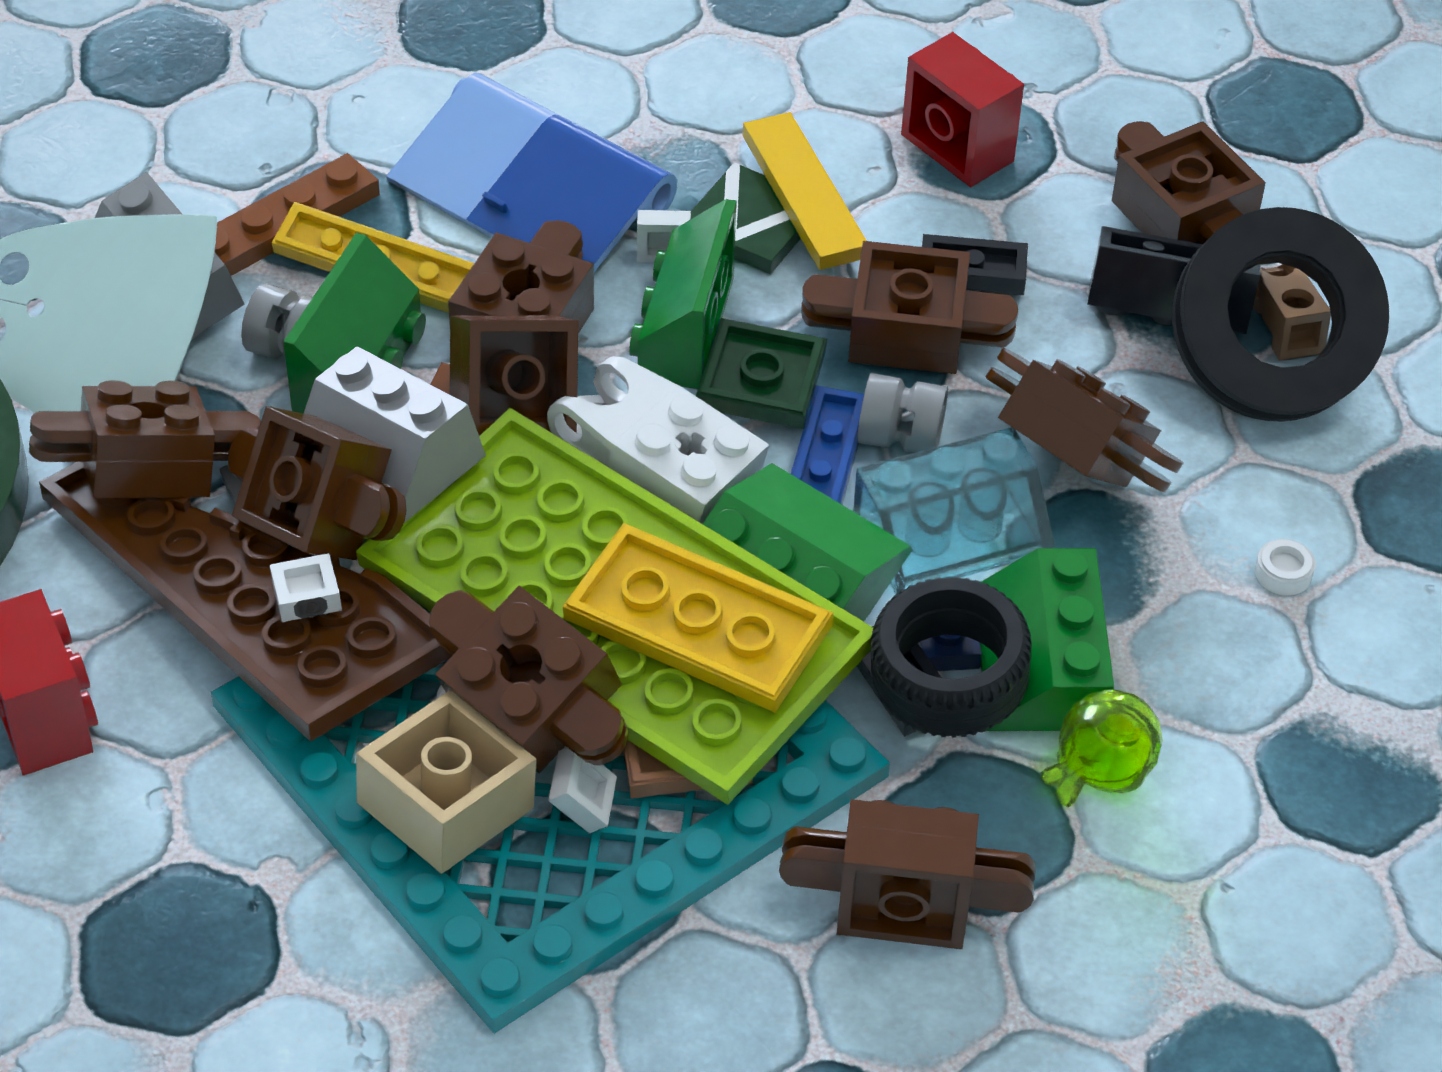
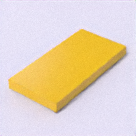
[562,523,833,713]

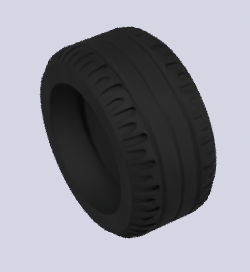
[871,577,1032,738]

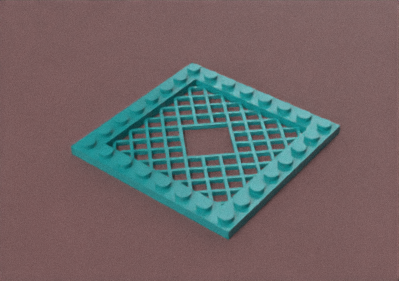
[211,603,890,1034]

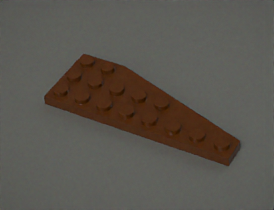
[39,462,452,742]

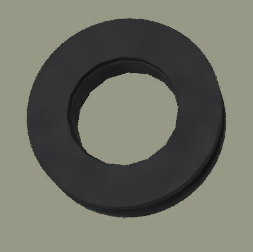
[1172,207,1389,422]

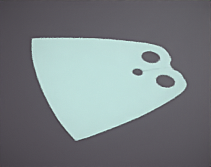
[0,214,217,413]

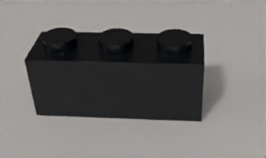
[1087,226,1260,334]

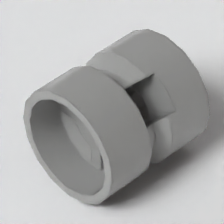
[241,283,313,359]
[858,373,948,457]

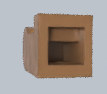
[1253,264,1331,361]

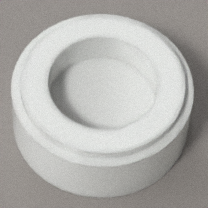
[1255,539,1315,596]

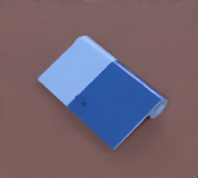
[386,73,677,272]

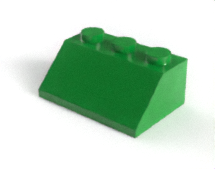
[629,199,737,389]
[283,232,426,414]
[703,463,913,622]
[980,548,1114,731]

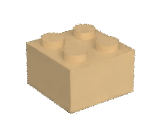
[356,690,536,874]

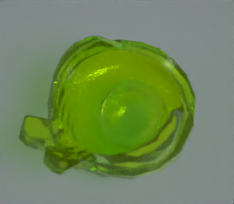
[1040,689,1163,807]

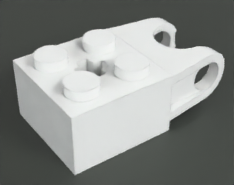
[547,357,769,524]

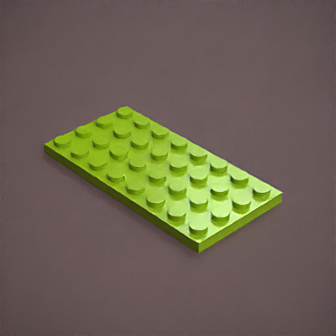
[356,408,873,805]

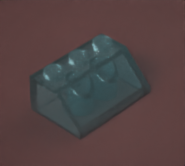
[853,427,1055,594]

